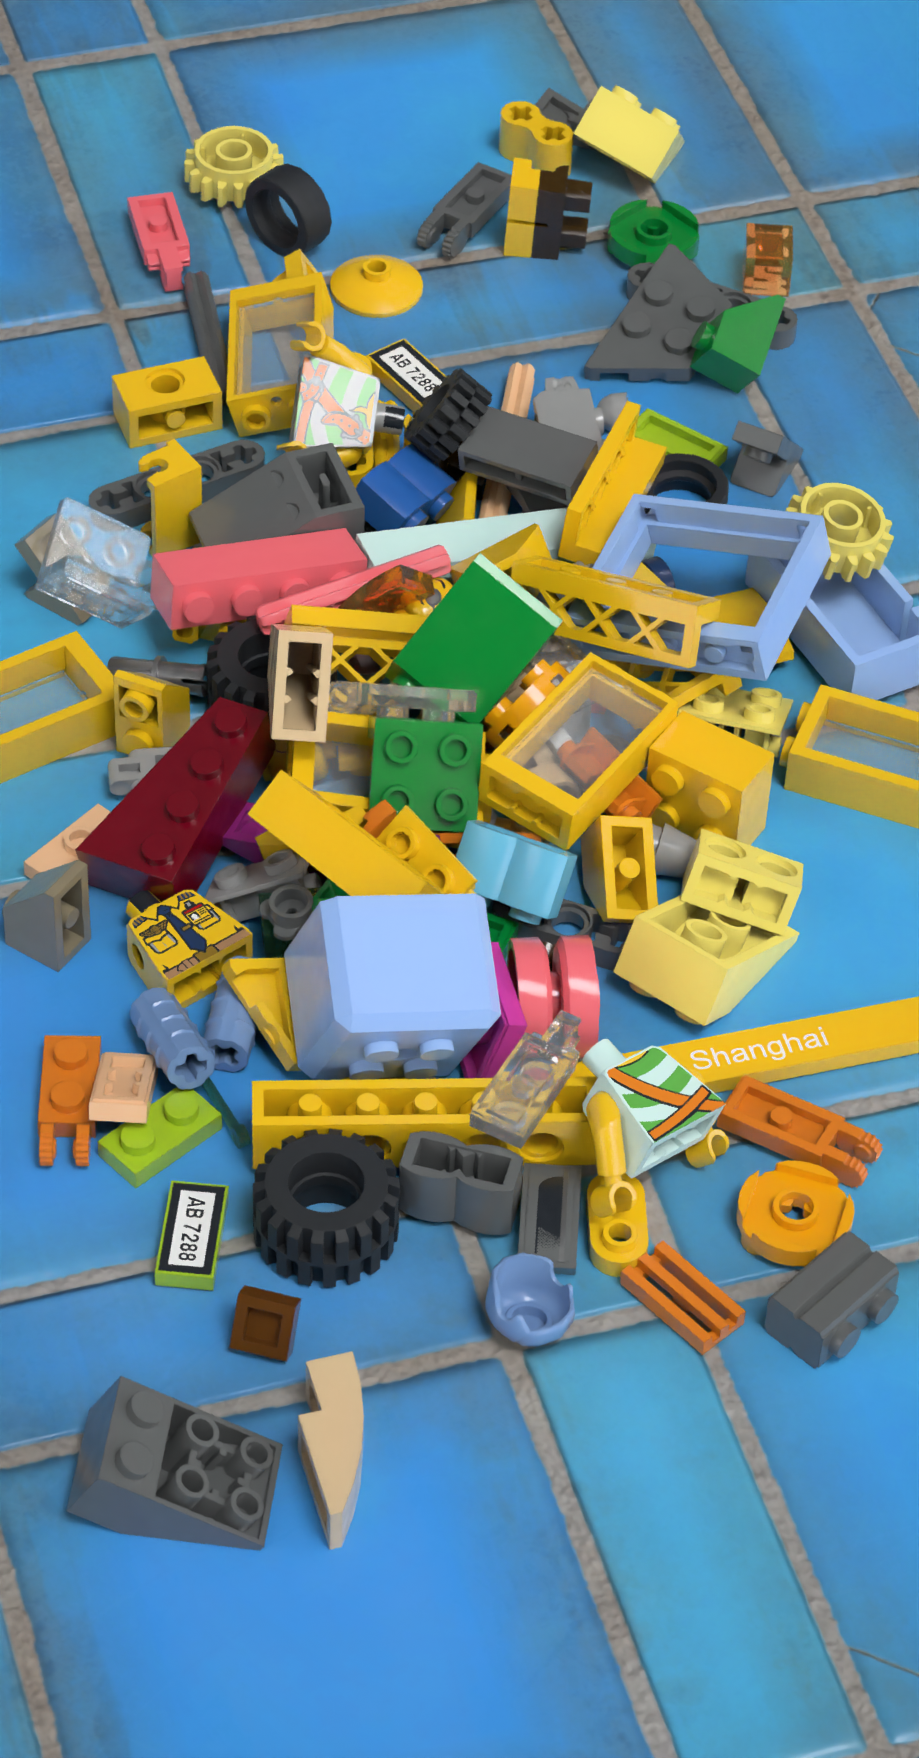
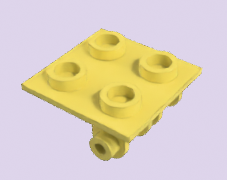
[677,687,794,758]

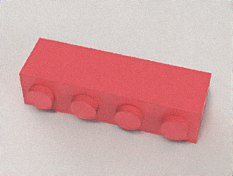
[150,528,368,630]

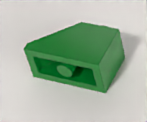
[689,294,786,393]

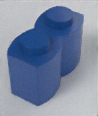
[356,444,457,531]

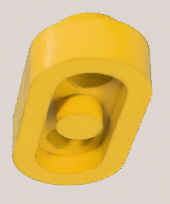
[586,1173,649,1277]

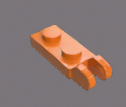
[38,1035,102,1166]
[716,1075,883,1188]

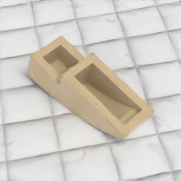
[298,1351,364,1550]

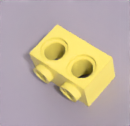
[680,828,804,936]

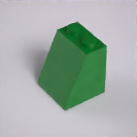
[385,553,563,724]

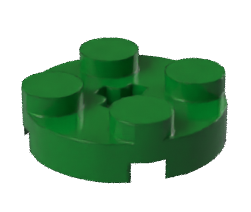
[607,199,700,267]

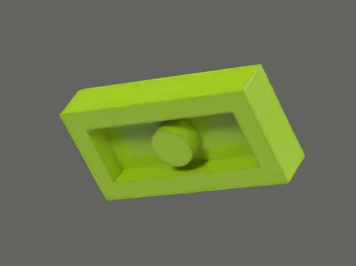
[98,1087,222,1189]

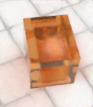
[743,223,793,297]

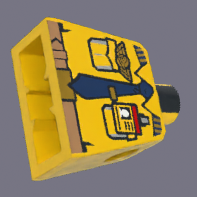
[126,890,253,1008]

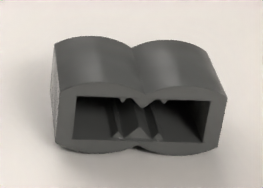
[399,1131,523,1235]

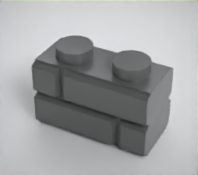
[764,1231,899,1369]

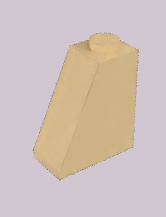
[267,624,333,743]

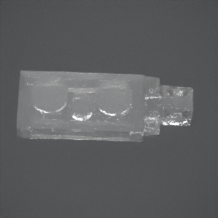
[470,1010,581,1149]

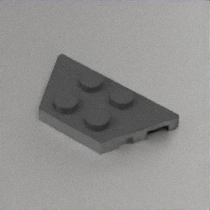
[584,243,733,381]

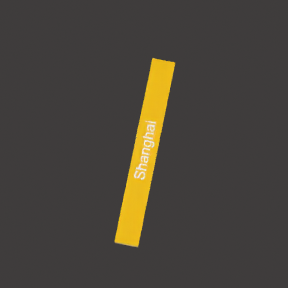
[536,996,919,1093]

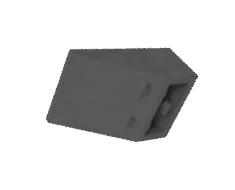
[189,443,365,547]
[66,1376,283,1551]

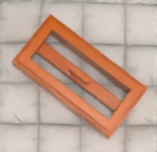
[620,1240,746,1355]

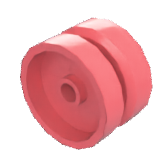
[507,935,600,1062]

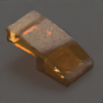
[339,564,435,613]

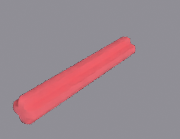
[255,545,451,635]

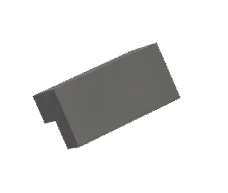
[458,406,598,505]

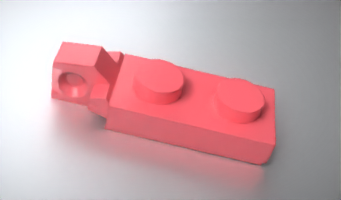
[127,192,190,292]

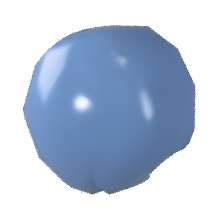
[485,1253,575,1347]

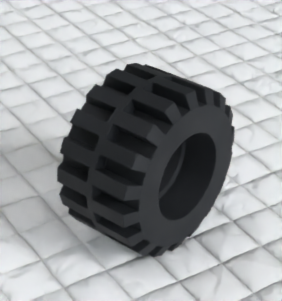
[207,615,337,720]
[253,1129,400,1288]

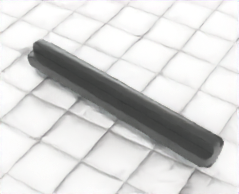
[184,270,228,403]

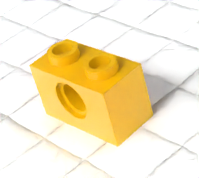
[112,356,223,449]

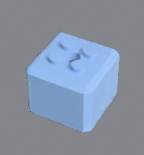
[284,894,501,1080]

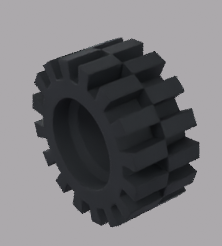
[404,368,492,463]

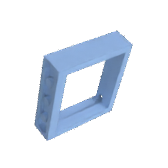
[567,494,831,681]

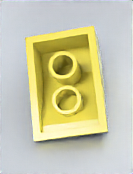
[613,895,800,1026]

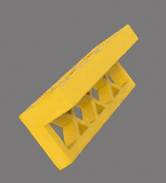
[558,401,667,565]
[511,556,721,668]

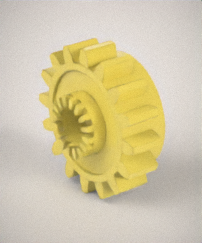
[184,126,284,208]
[785,483,894,582]

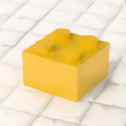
[646,710,775,845]

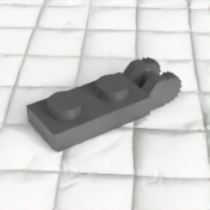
[416,162,512,258]

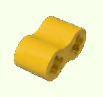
[499,101,573,176]

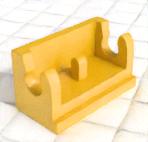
[138,439,202,557]

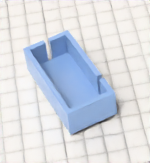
[745,555,919,700]

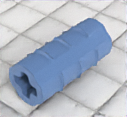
[203,956,258,1072]
[130,988,215,1089]

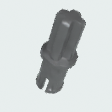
[107,655,207,697]

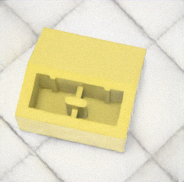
[573,85,685,184]

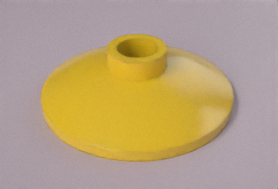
[330,255,423,318]

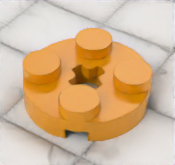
[482,659,569,749]
[736,1160,854,1267]

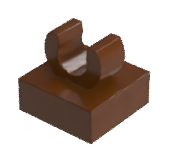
[229,1285,301,1362]

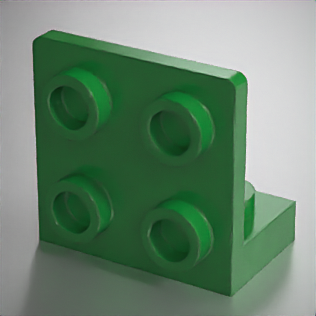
[368,716,483,832]

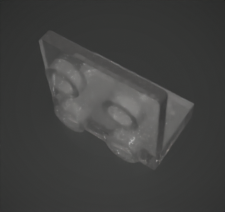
[35,497,154,629]

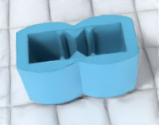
[456,820,578,925]

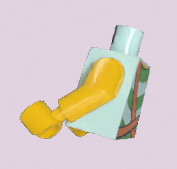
[582,1039,729,1218]

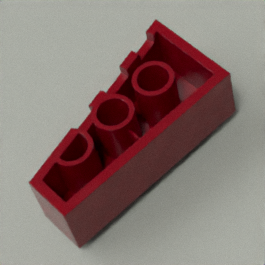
[75,697,276,902]

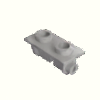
[205,849,322,922]

